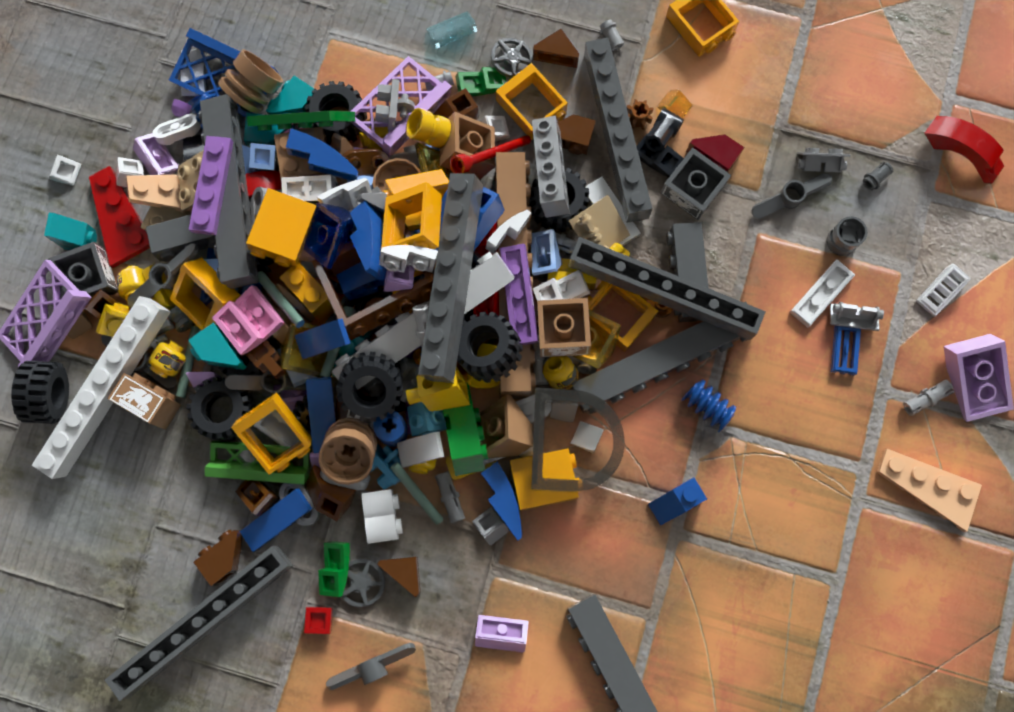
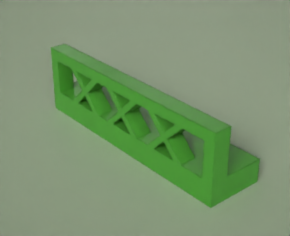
[205,440,310,485]

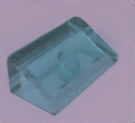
[426,11,477,49]

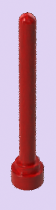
[450,135,531,174]

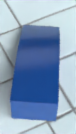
[286,129,358,181]
[350,200,387,281]
[295,318,350,359]
[481,462,522,541]

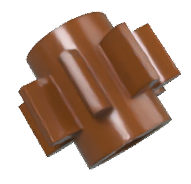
[626,99,654,130]

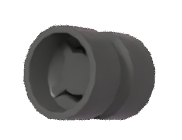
[826,216,868,256]

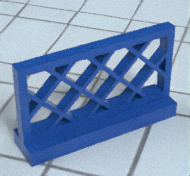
[169,28,279,117]

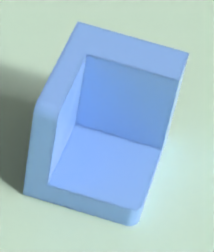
[249,143,277,171]

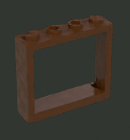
[312,223,434,340]

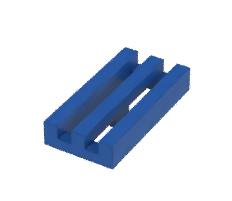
[831,325,861,376]

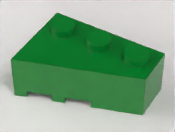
[443,383,488,476]

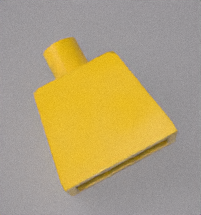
[406,367,470,411]

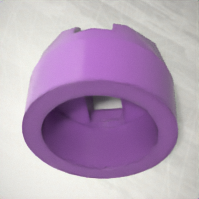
[171,99,192,117]

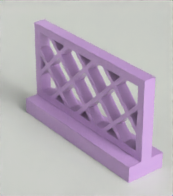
[350,56,452,158]
[0,260,92,367]

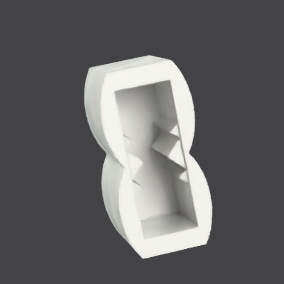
[361,489,403,544]

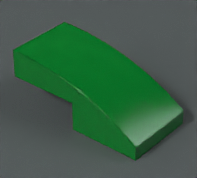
[455,67,506,97]
[318,541,350,597]

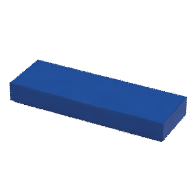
[305,377,336,453]
[240,488,313,552]

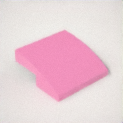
[212,285,285,355]

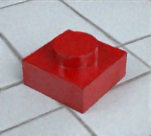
[304,607,333,634]

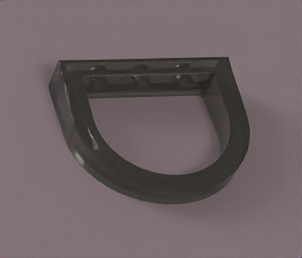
[531,388,625,493]

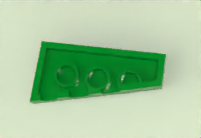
[247,111,356,131]

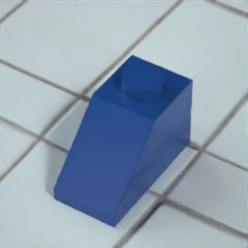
[648,477,707,526]

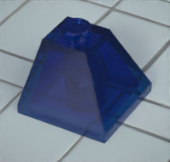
[303,203,354,269]

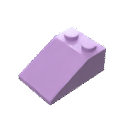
[943,334,1014,422]

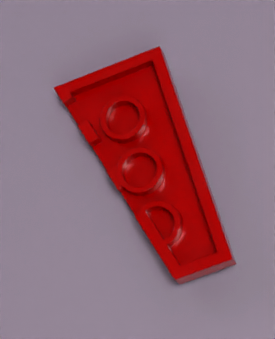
[89,166,150,268]

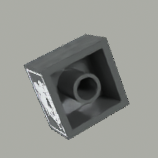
[661,148,731,220]
[48,242,118,300]

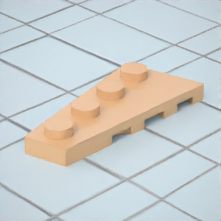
[126,174,193,212]
[876,449,982,532]

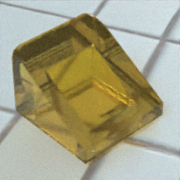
[657,89,693,118]

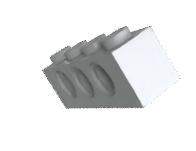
[532,116,570,218]

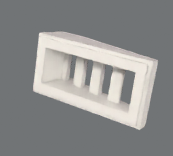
[916,264,971,317]

